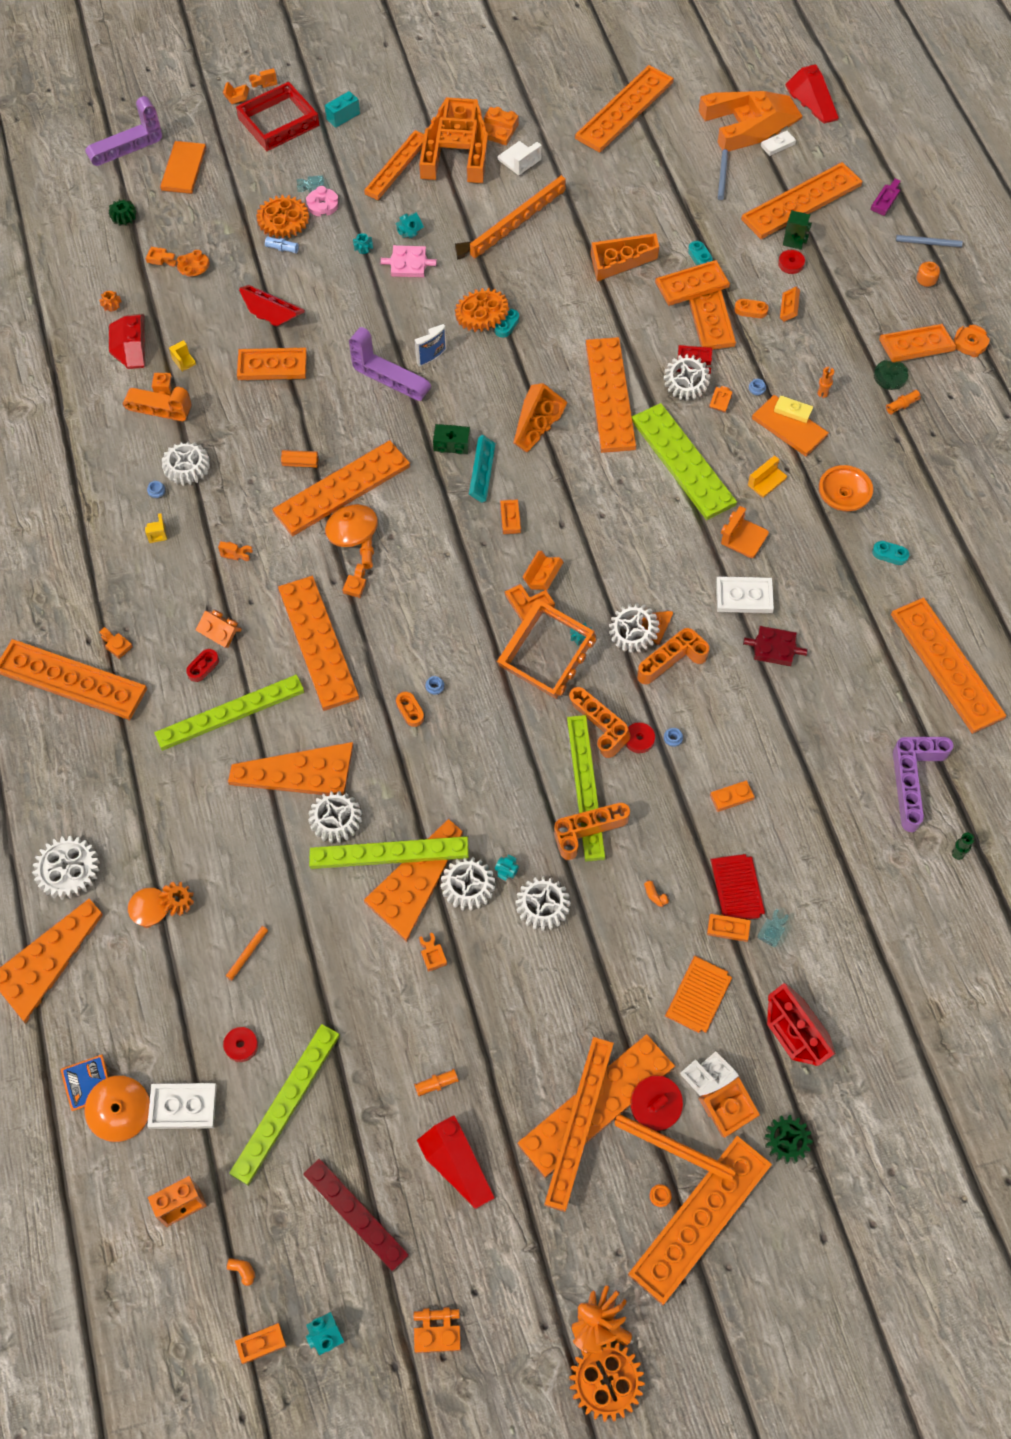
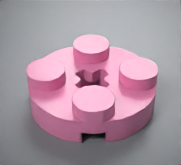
[306,186,338,216]

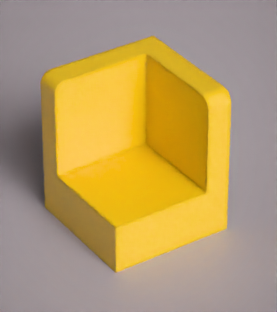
[169,340,196,372]
[145,513,167,543]

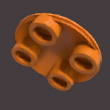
[177,250,210,276]
[128,888,169,928]

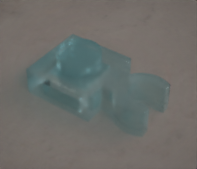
[297,176,324,193]
[757,909,789,948]

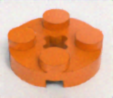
[954,325,990,357]

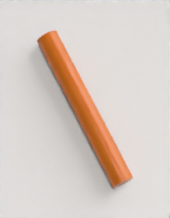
[226,926,268,981]

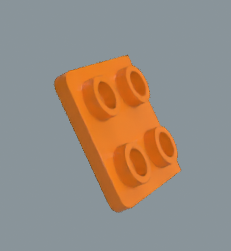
[721,506,769,558]

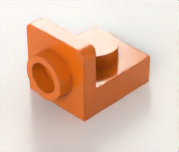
[709,386,733,413]

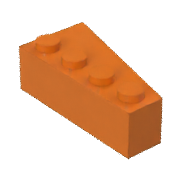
[591,233,659,282]

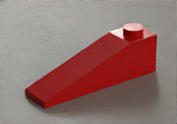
[785,64,839,124]
[417,1115,495,1209]

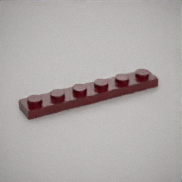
[303,1159,409,1272]

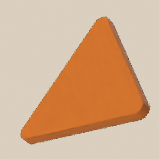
[633,611,673,645]

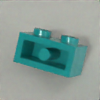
[325,91,360,128]

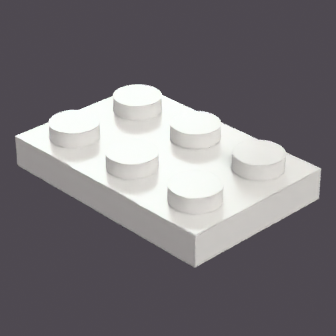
[716,577,774,613]
[147,1083,217,1129]

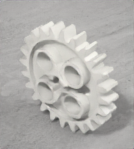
[32,836,100,900]

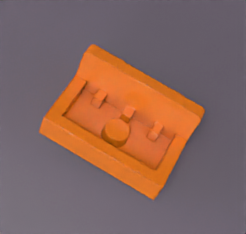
[196,610,242,648]

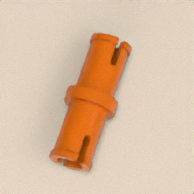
[817,367,834,398]
[886,390,921,415]
[360,536,374,569]
[414,1069,459,1097]

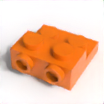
[484,107,519,146]
[698,1077,760,1138]

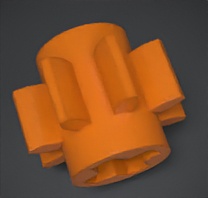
[99,291,121,312]

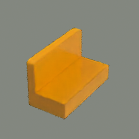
[748,455,787,498]

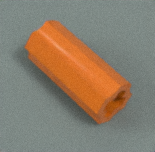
[281,450,318,468]

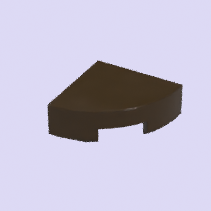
[455,241,471,260]

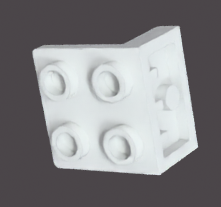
[498,141,542,175]

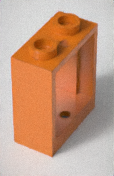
[147,1176,207,1227]

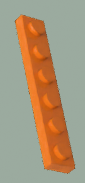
[364,130,424,200]

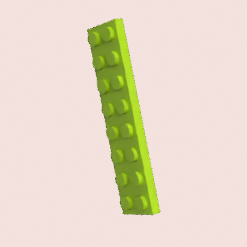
[632,403,737,521]

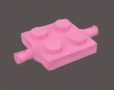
[381,245,437,278]

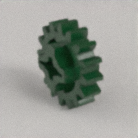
[764,1115,813,1164]

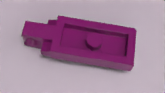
[870,178,901,216]

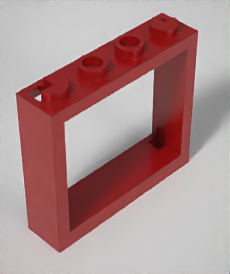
[236,81,320,152]

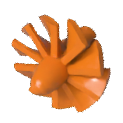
[571,1286,632,1354]

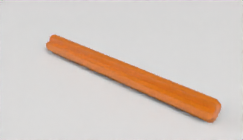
[615,1114,736,1181]

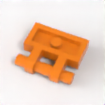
[414,1307,461,1353]

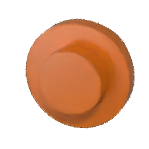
[649,1184,672,1207]

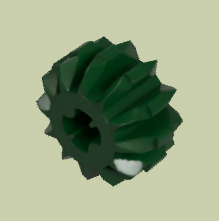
[108,198,137,226]

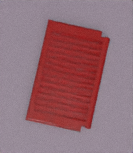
[710,854,765,920]

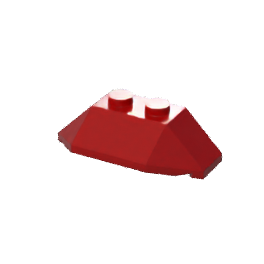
[239,285,305,326]
[109,313,145,369]
[767,983,836,1066]

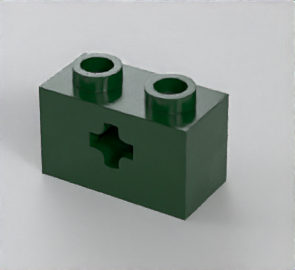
[783,210,812,250]
[433,424,471,454]

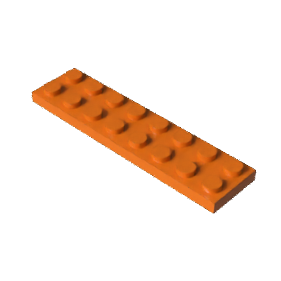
[575,65,674,153]
[741,162,863,239]
[585,337,636,453]
[272,440,410,537]
[278,575,359,711]
[891,597,1007,734]
[0,639,147,720]
[517,1034,675,1178]
[628,1136,772,1305]

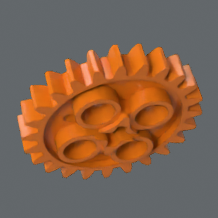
[256,195,309,239]
[455,288,509,332]
[569,1342,645,1422]

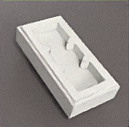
[761,131,796,156]

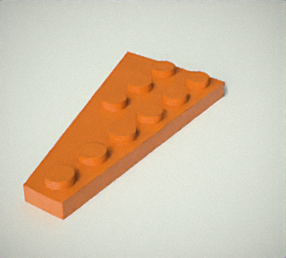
[228,742,353,796]
[364,819,463,942]
[0,898,103,1024]

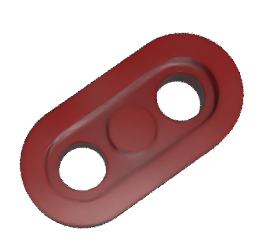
[186,649,219,682]

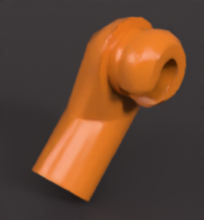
[644,881,669,907]
[227,1258,255,1286]

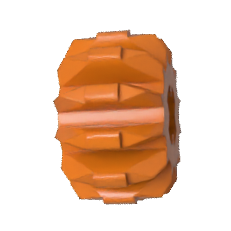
[159,881,194,916]

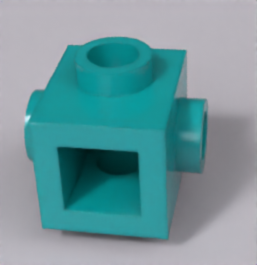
[395,212,424,239]
[306,1312,344,1356]

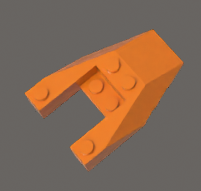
[699,91,803,152]
[419,97,488,183]

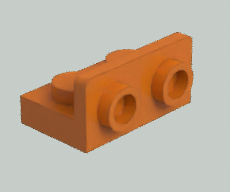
[523,551,564,590]

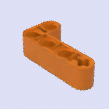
[123,387,192,421]
[637,628,709,684]
[569,687,631,758]
[554,803,630,860]

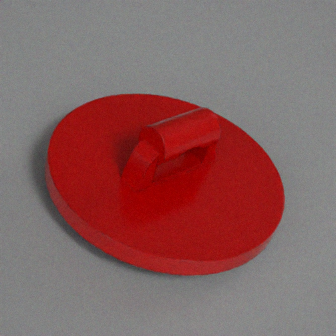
[630,1075,683,1131]

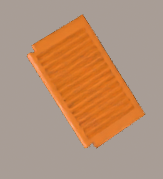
[665,956,732,1033]

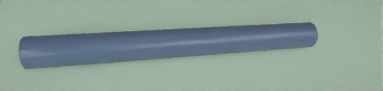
[718,149,728,200]
[896,235,963,247]

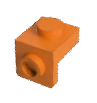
[223,82,250,104]
[152,373,173,395]

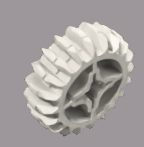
[664,354,711,401]
[162,441,210,486]
[609,603,660,653]
[308,791,362,844]
[441,857,495,911]
[516,876,571,931]

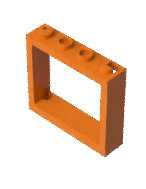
[497,599,596,699]

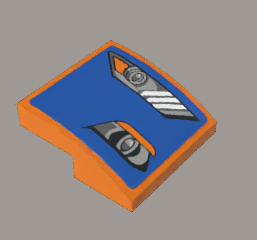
[61,1054,109,1111]

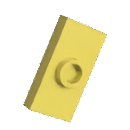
[774,395,813,423]

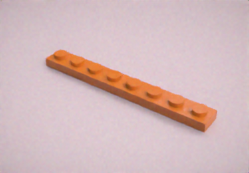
[470,175,566,259]
[544,1037,614,1212]

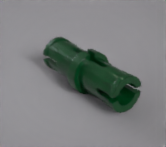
[952,832,974,860]

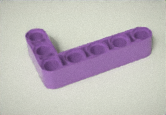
[85,96,162,166]
[349,327,431,401]
[893,737,953,832]

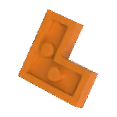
[505,584,555,621]

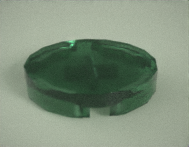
[874,360,909,390]

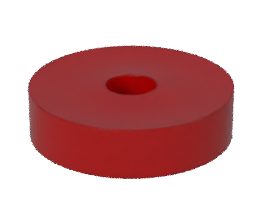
[778,250,805,274]
[625,723,655,753]
[223,1027,258,1062]

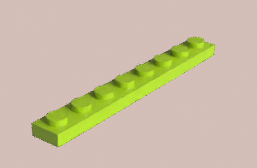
[154,674,304,751]
[567,715,605,862]
[309,837,469,869]
[229,1024,340,1186]

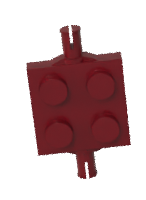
[743,626,808,667]

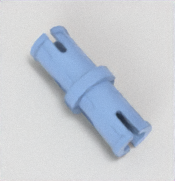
[265,236,299,254]

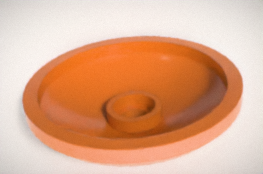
[819,465,873,511]
[325,504,378,547]
[84,1076,150,1142]

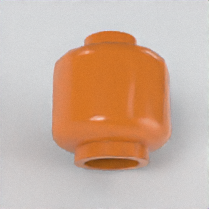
[916,261,940,287]

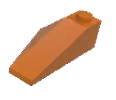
[513,383,567,452]

